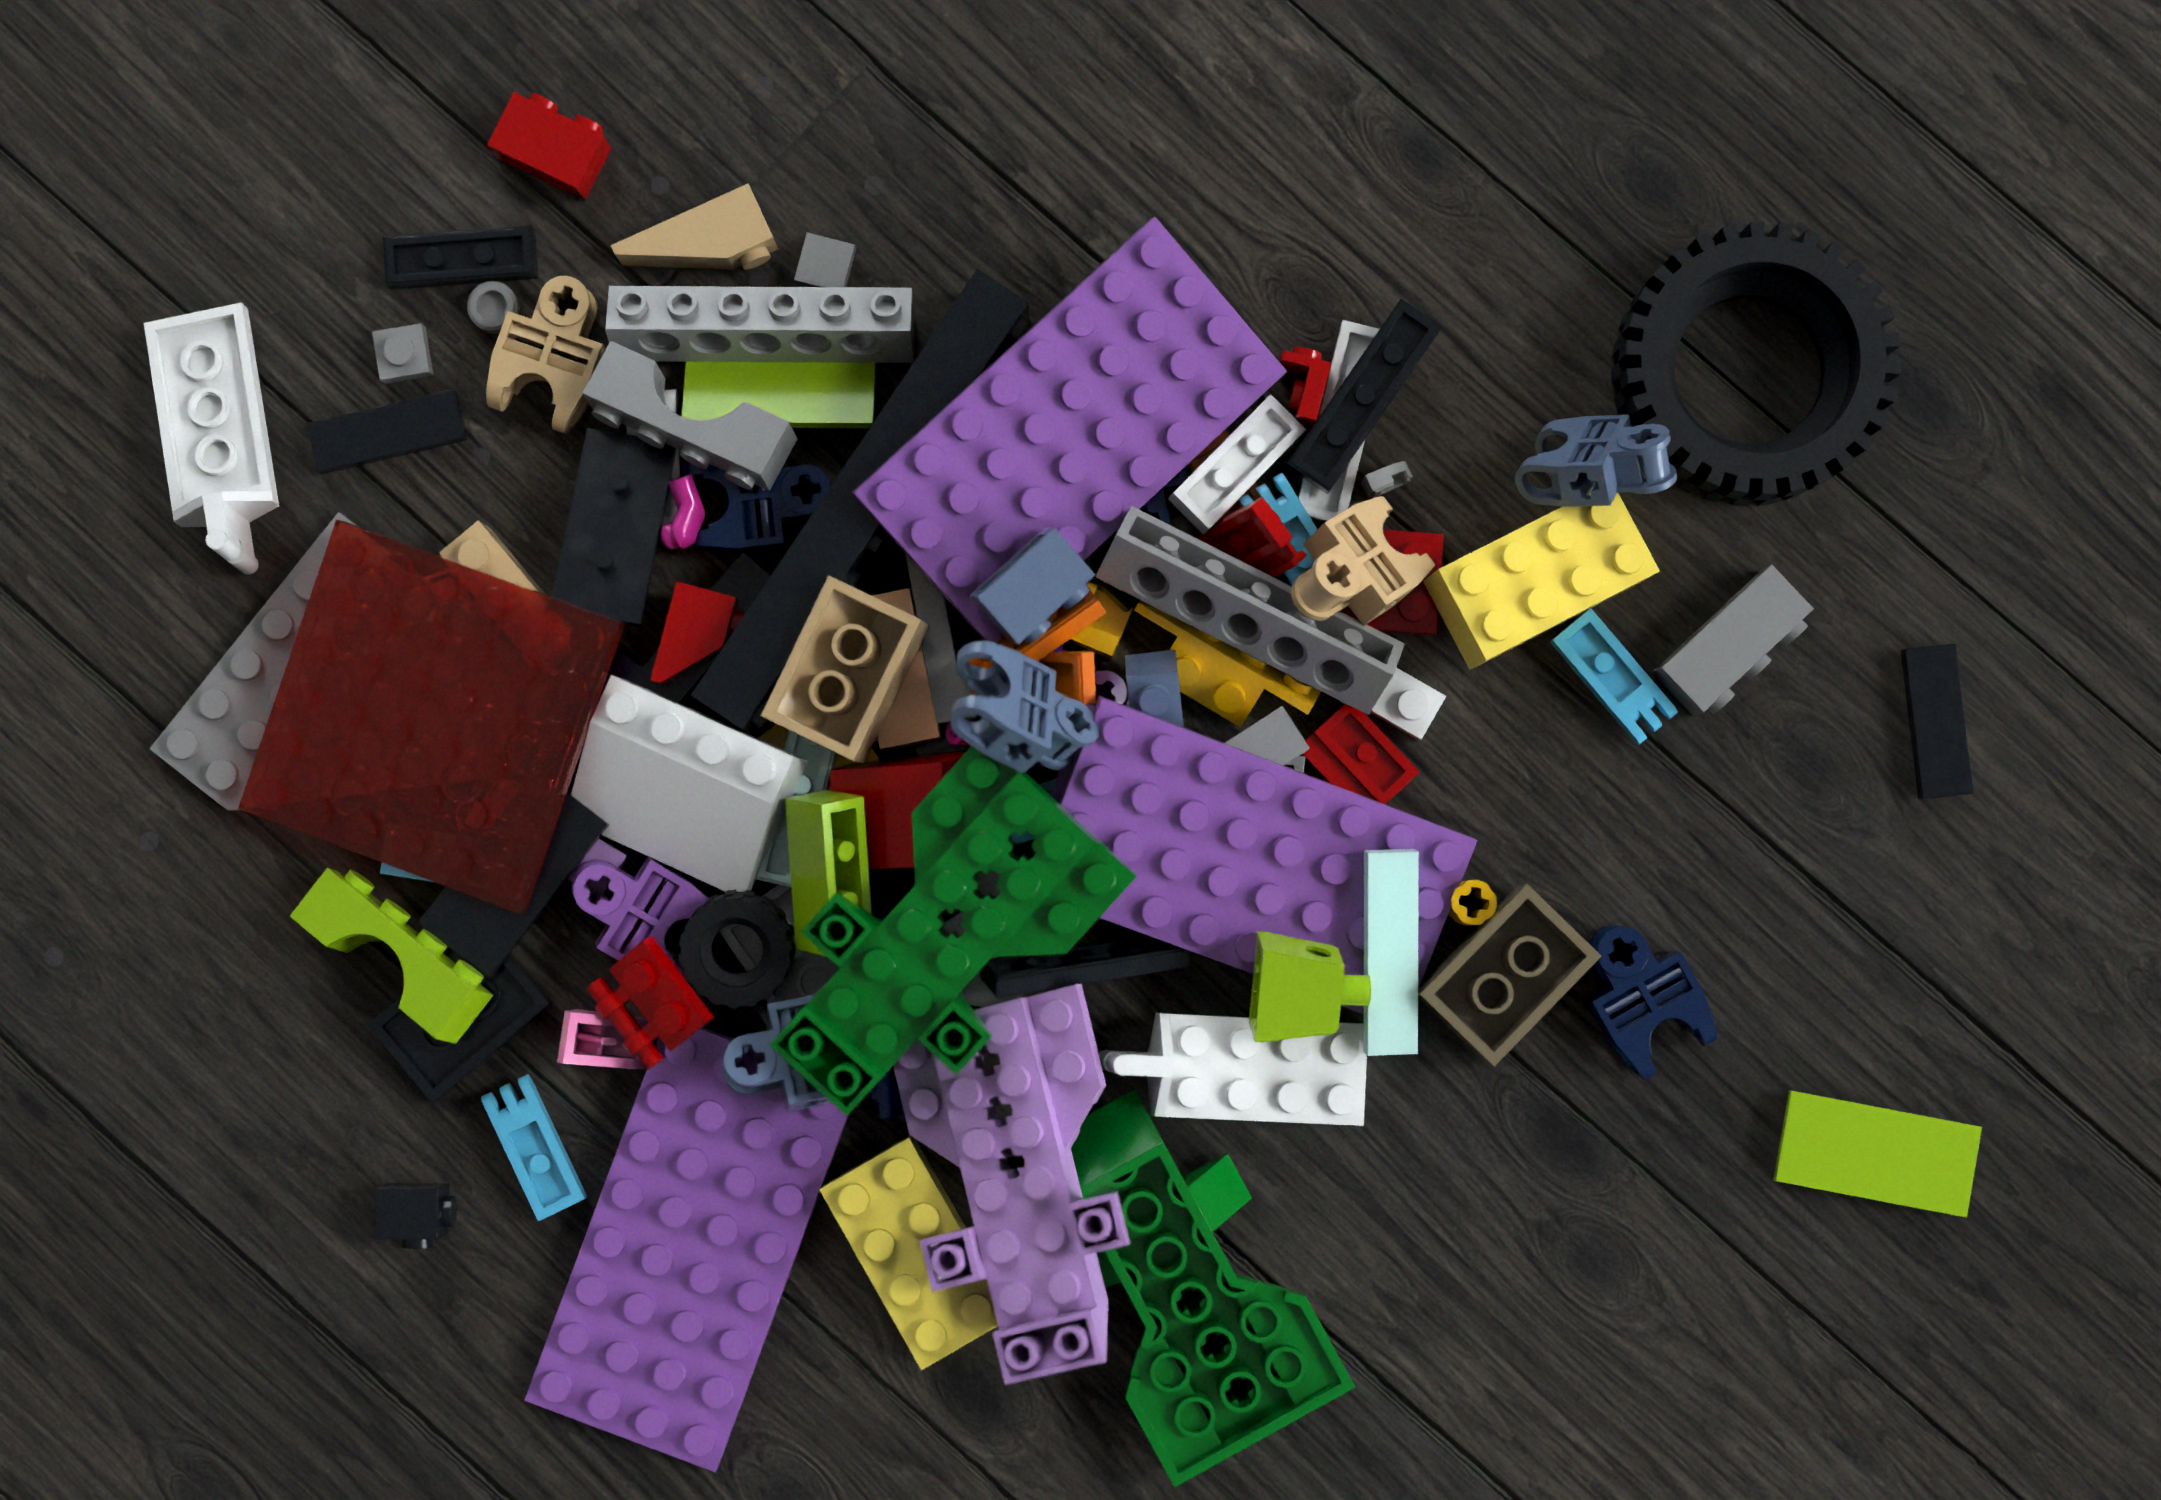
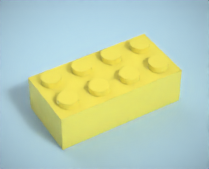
[1423,493,1660,670]
[819,1135,998,1370]

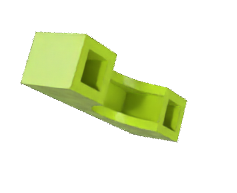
[290,867,493,1044]

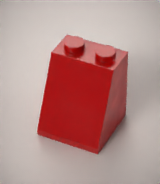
[828,750,968,870]

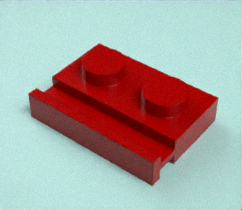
[1195,496,1307,577]
[1301,704,1420,804]

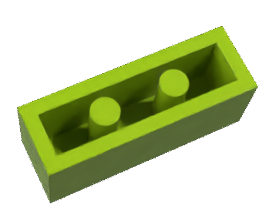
[785,790,872,956]

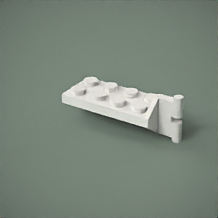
[144,302,279,575]
[1099,1013,1367,1126]

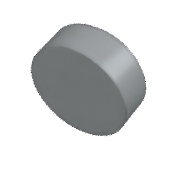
[467,281,520,334]

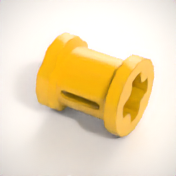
[1448,880,1497,925]

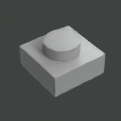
[372,323,434,384]

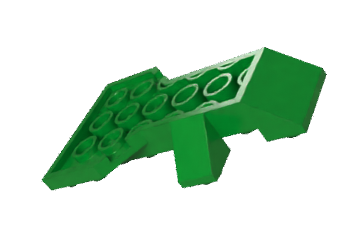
[770,746,1138,1116]
[1071,1088,1355,1488]

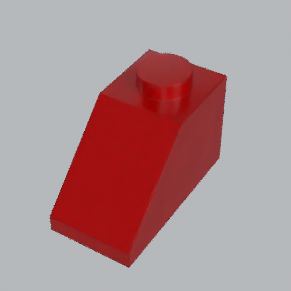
[650,582,745,686]

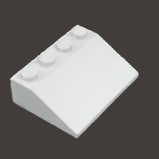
[571,675,808,892]

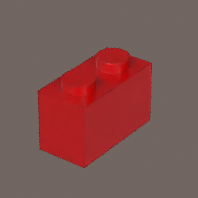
[487,92,611,200]

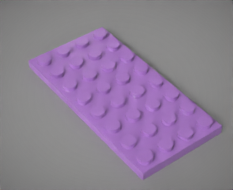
[852,217,1287,643]
[1058,696,1478,1014]
[524,1027,849,1472]

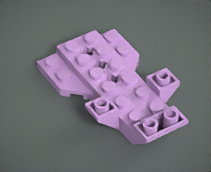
[893,984,1130,1385]

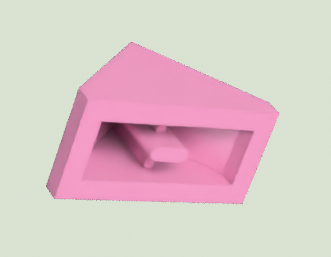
[557,1009,649,1070]

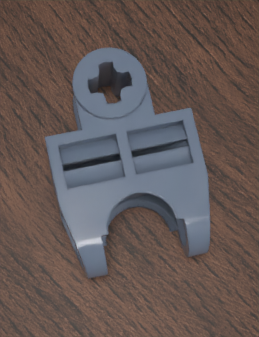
[1515,415,1677,507]
[950,641,1100,774]
[723,994,882,1113]

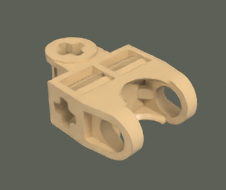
[486,276,606,434]
[1291,496,1435,625]

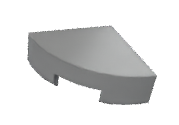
[1361,461,1413,499]

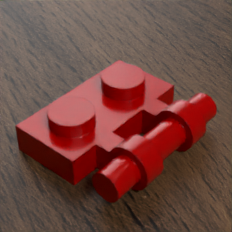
[586,936,714,1070]

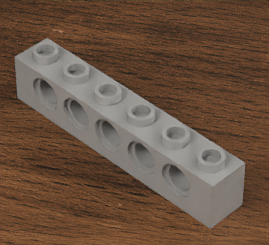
[605,286,915,363]
[1095,506,1405,715]

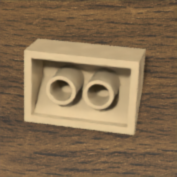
[761,575,930,763]

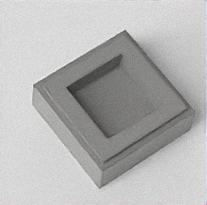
[794,232,856,287]

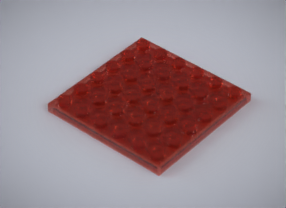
[238,520,625,914]

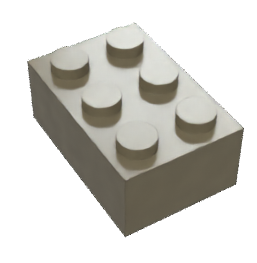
[1418,884,1601,1067]

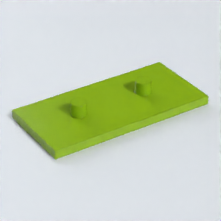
[682,362,876,428]
[1773,1090,1982,1218]

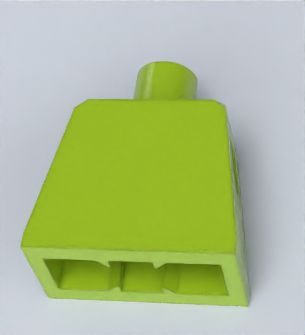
[1249,931,1371,1042]

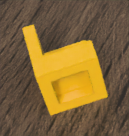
[1066,581,1133,661]

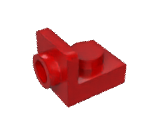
[1279,347,1332,429]

